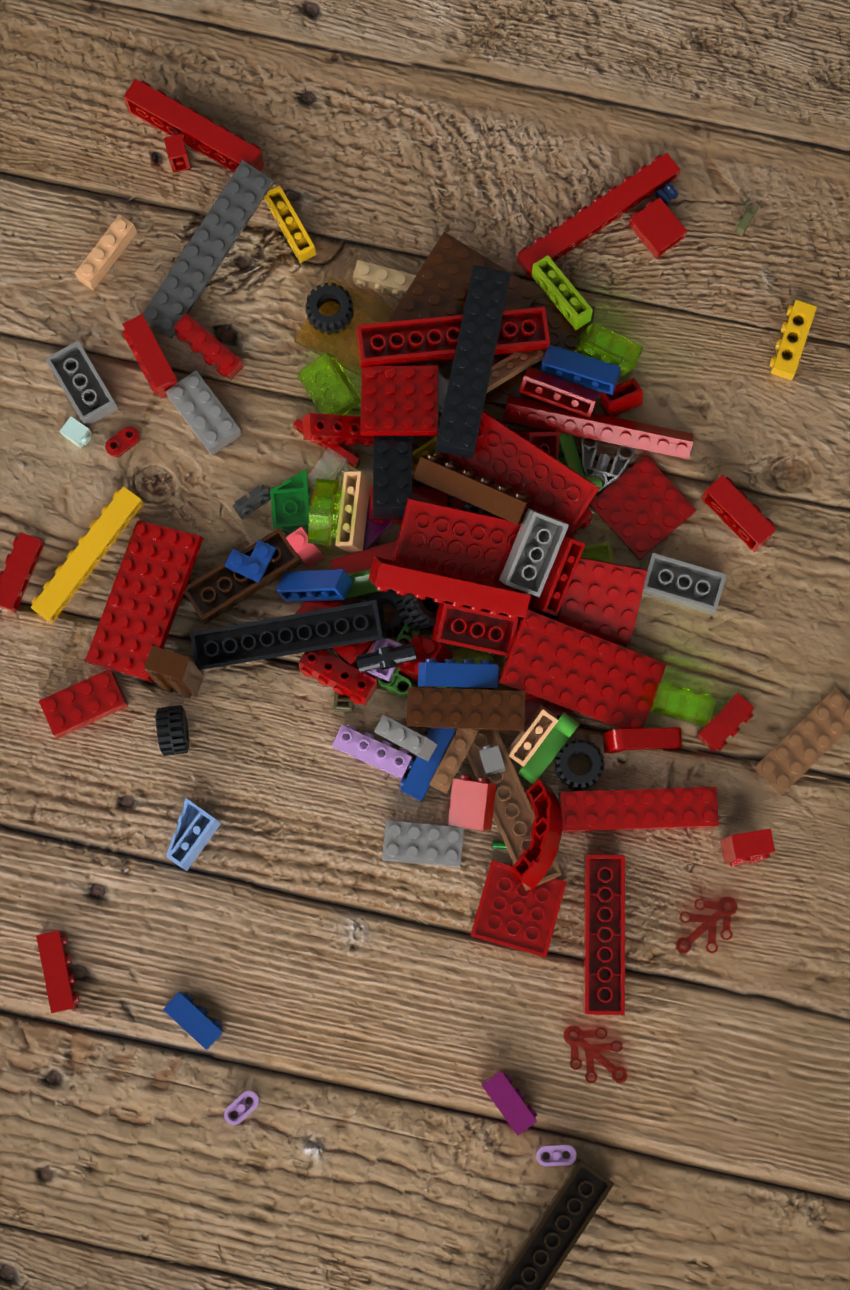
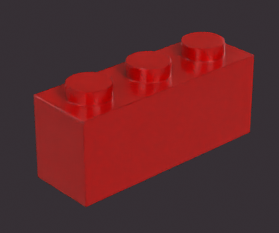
[696,693,755,752]

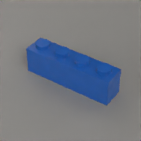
[541,345,621,395]
[276,569,353,602]
[418,659,498,688]
[399,728,455,802]

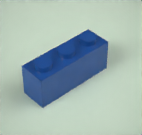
[163,992,224,1050]

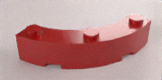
[511,778,562,890]

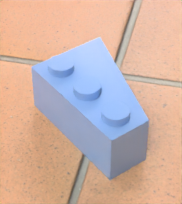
[166,798,221,871]

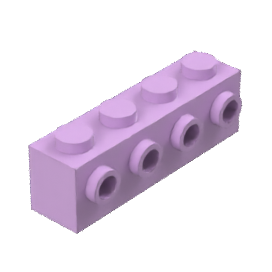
[332,724,412,779]

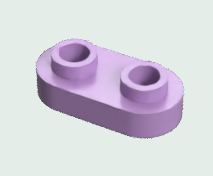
[224,1091,259,1125]
[536,1144,577,1167]

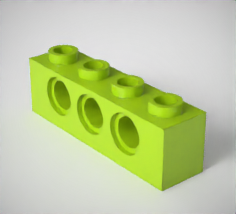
[532,256,593,330]

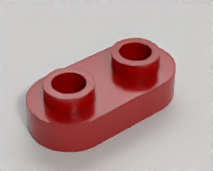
[105,426,140,457]

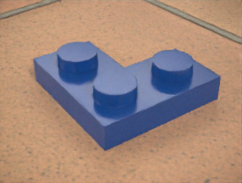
[224,540,276,583]

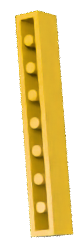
[31,486,144,624]

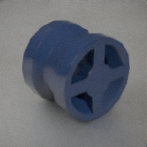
[655,182,678,205]

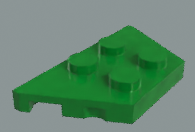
[270,470,312,537]

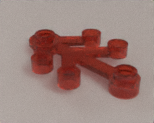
[675,897,737,953]
[563,1025,628,1083]

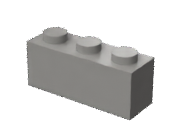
[374,715,437,761]

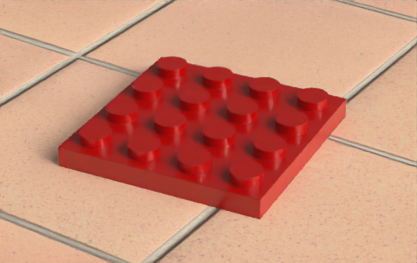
[360,365,438,436]
[589,455,697,561]
[557,557,647,645]
[470,860,567,958]

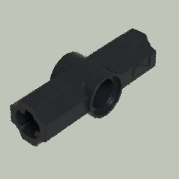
[356,643,417,673]

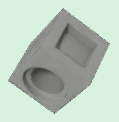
[479,744,505,777]

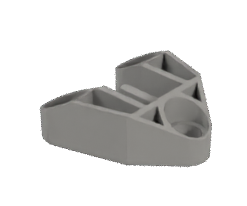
[581,437,635,492]

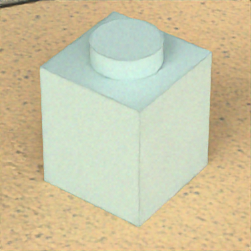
[60,416,92,448]

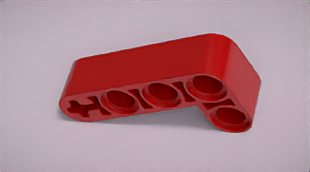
[603,727,683,753]

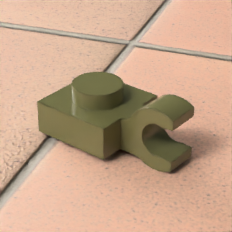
[735,201,759,237]

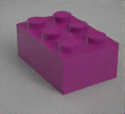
[481,1070,537,1136]

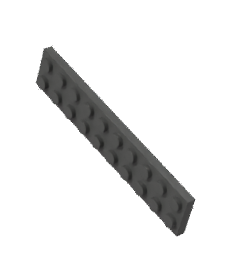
[143,160,274,338]

